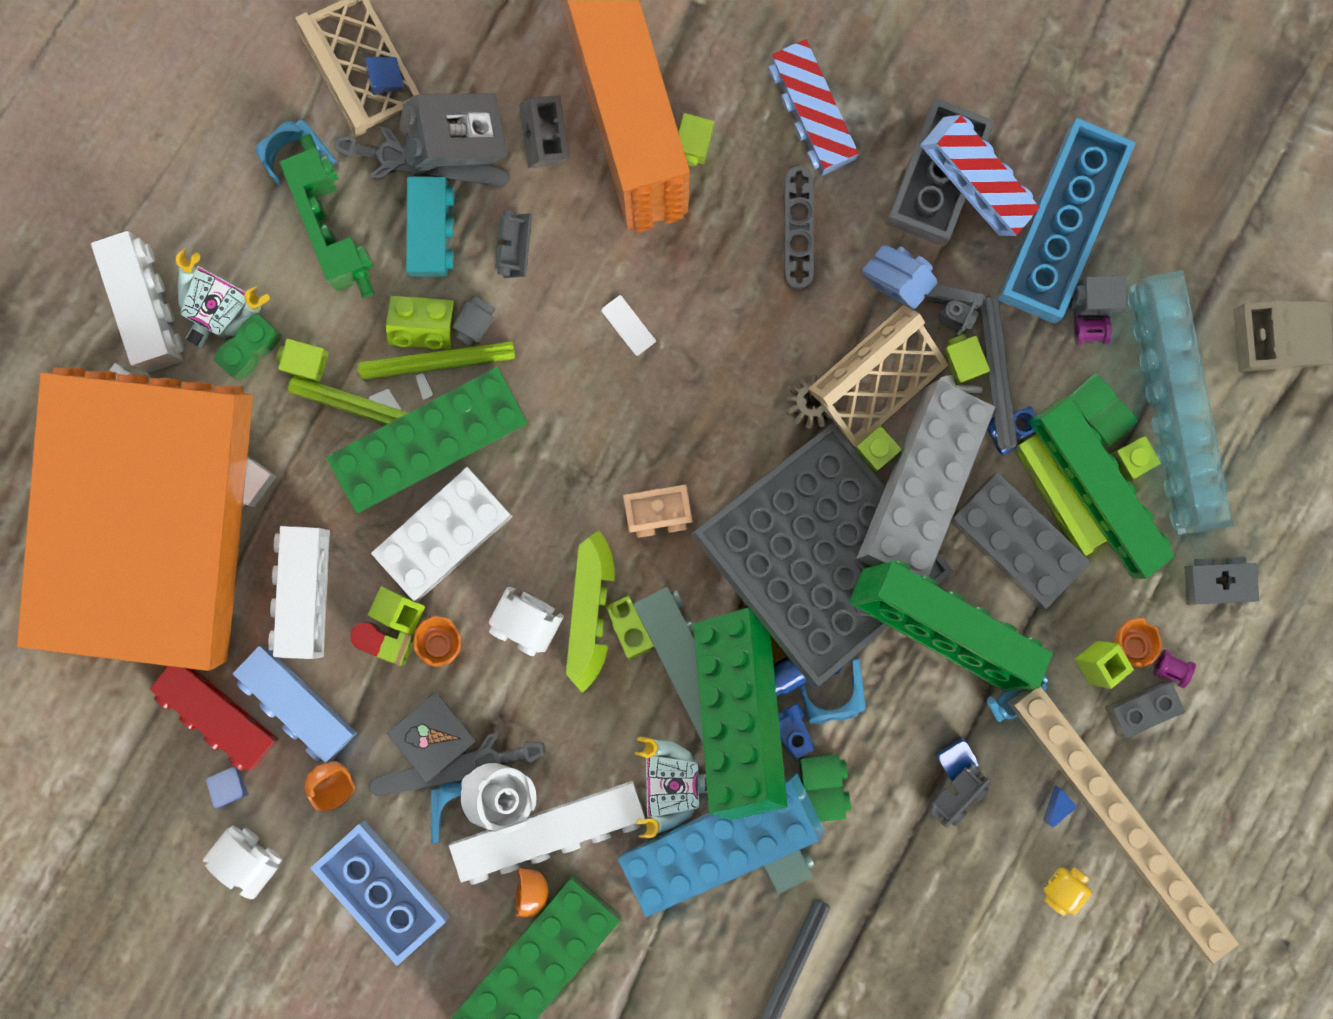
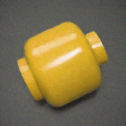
[1043,867,1092,916]

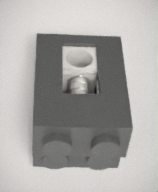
[400,93,507,176]

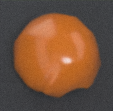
[412,616,461,667]
[1112,617,1162,669]
[304,761,355,812]
[515,868,549,918]

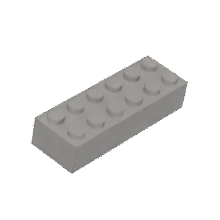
[856,380,995,577]

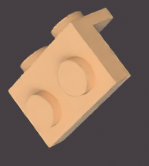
[623,485,693,538]

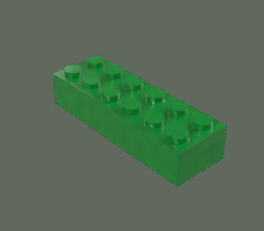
[326,366,528,514]
[848,560,1053,692]
[693,608,788,821]
[449,874,621,1019]

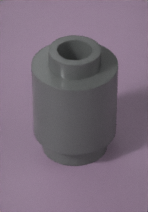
[451,296,495,346]

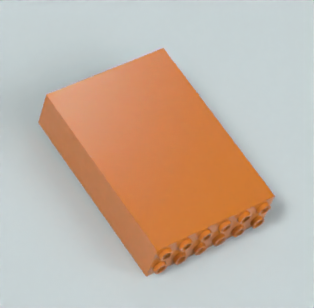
[560,0,690,232]
[17,367,253,671]

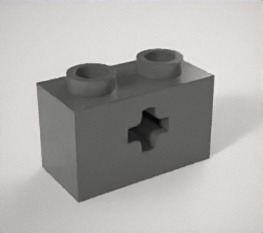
[519,95,569,168]
[1069,276,1126,318]
[1184,557,1259,605]
[1105,681,1185,738]

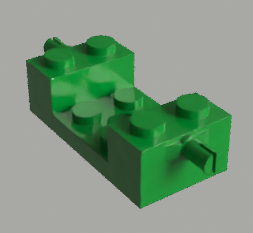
[279,134,375,298]

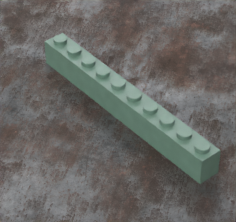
[633,587,815,894]

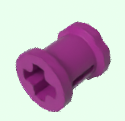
[1074,316,1112,345]
[1153,649,1196,688]

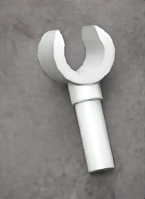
[940,375,982,394]

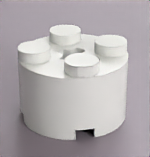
[489,587,564,656]
[461,763,536,834]
[203,825,282,899]

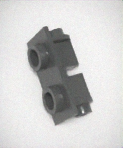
[495,210,532,278]
[939,300,979,338]
[929,764,991,828]

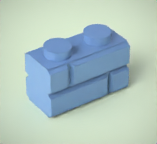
[862,245,937,309]

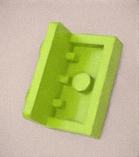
[386,296,455,350]

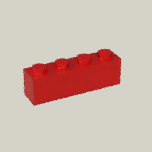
[149,666,279,771]

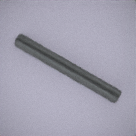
[980,296,1017,449]
[760,899,830,1019]

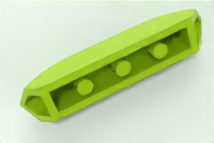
[566,530,615,693]

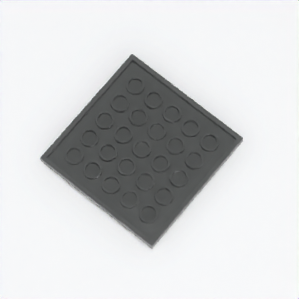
[691,423,954,689]

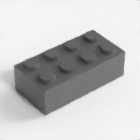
[886,98,995,246]
[950,472,1091,609]

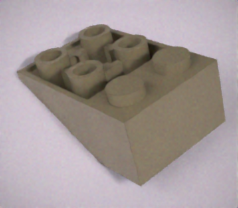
[1233,301,1333,372]

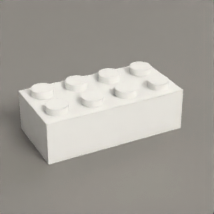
[91,231,185,373]
[371,467,513,601]
[269,526,330,659]

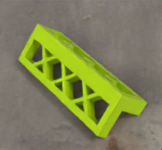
[1014,434,1107,556]

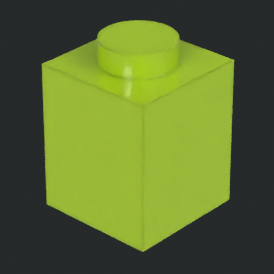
[679,113,715,166]
[942,334,990,385]
[276,339,329,383]
[854,426,902,473]
[1110,436,1161,481]
[368,586,426,635]
[1074,641,1134,689]

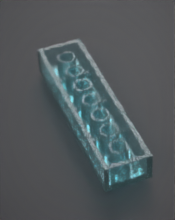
[1127,270,1234,535]

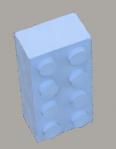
[311,820,450,966]

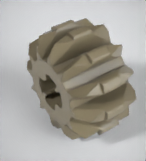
[784,374,839,429]

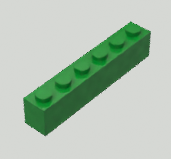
[1028,397,1175,579]

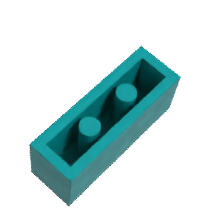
[406,177,455,277]

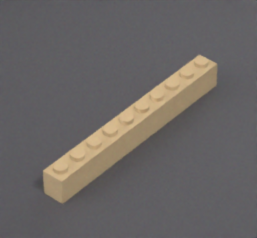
[1007,686,1239,964]

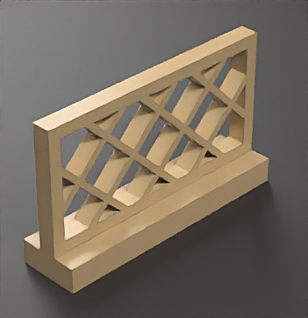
[295,0,420,138]
[808,305,949,448]

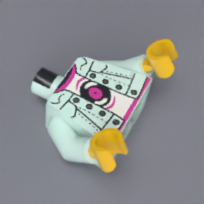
[176,248,270,348]
[635,736,707,838]

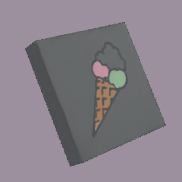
[387,692,477,783]

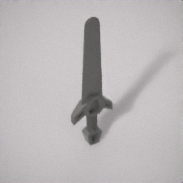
[334,126,509,186]
[369,732,545,796]

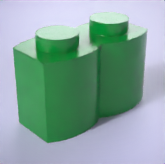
[214,314,282,380]
[1065,373,1138,448]
[799,753,851,822]

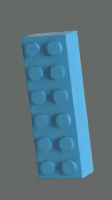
[998,118,1136,324]
[618,773,825,917]

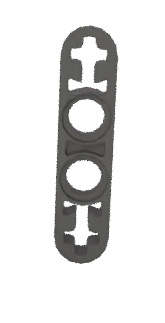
[784,166,814,291]

